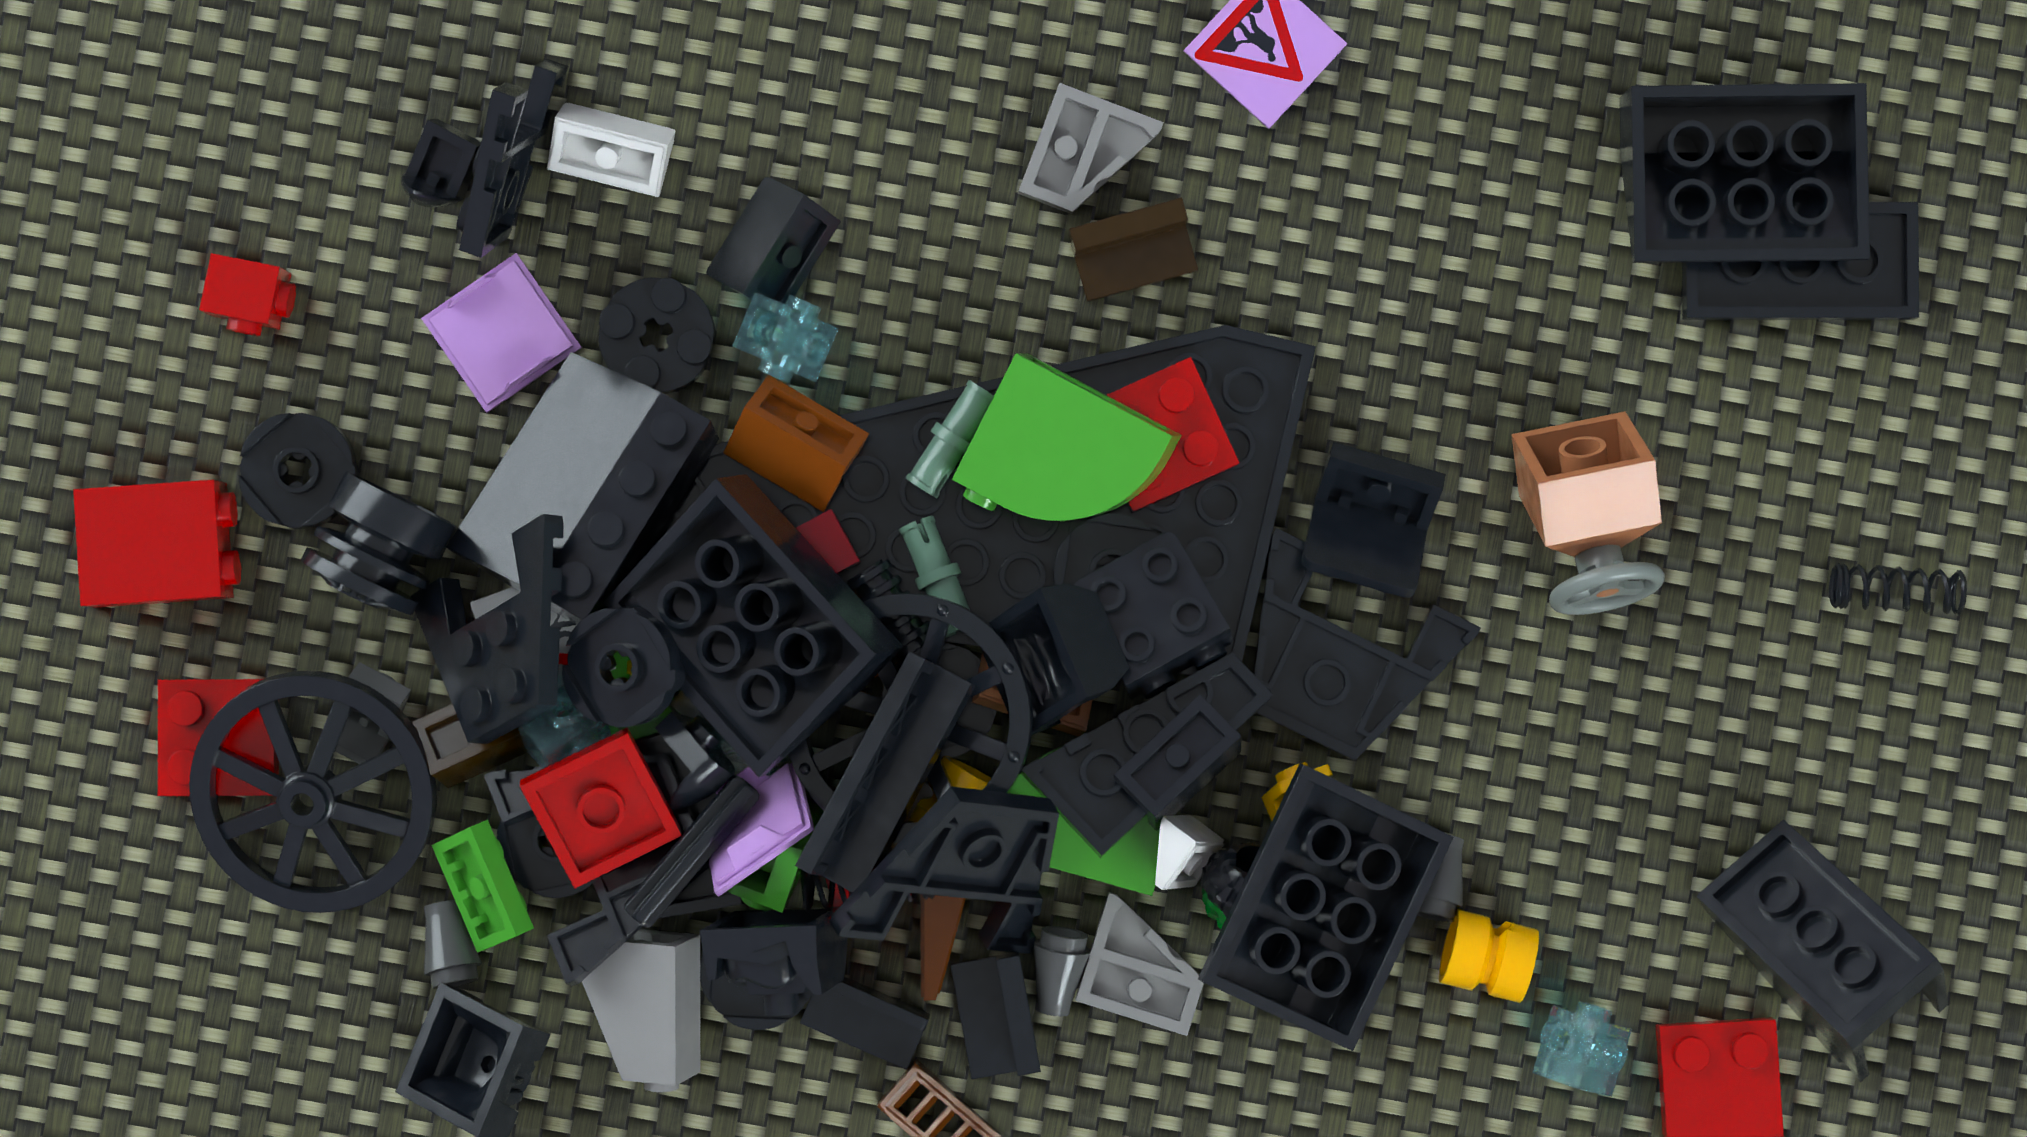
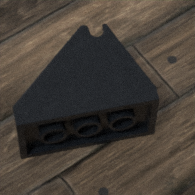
[1697,819,1948,1082]

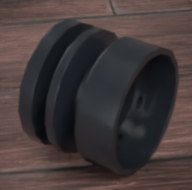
[300,471,458,615]

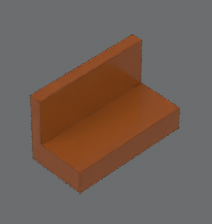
[723,374,869,512]

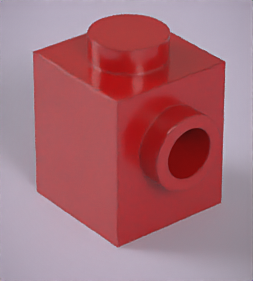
[199,253,296,336]

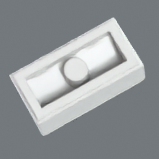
[547,103,675,197]
[1155,815,1224,890]

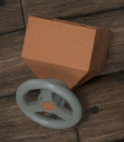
[1511,411,1665,615]

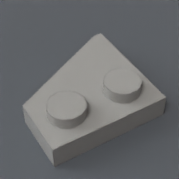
[1018,83,1164,214]
[1075,892,1204,1036]

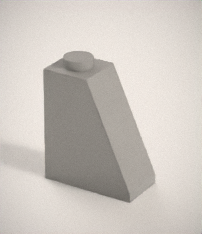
[582,929,701,1092]

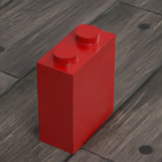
[73,479,241,608]

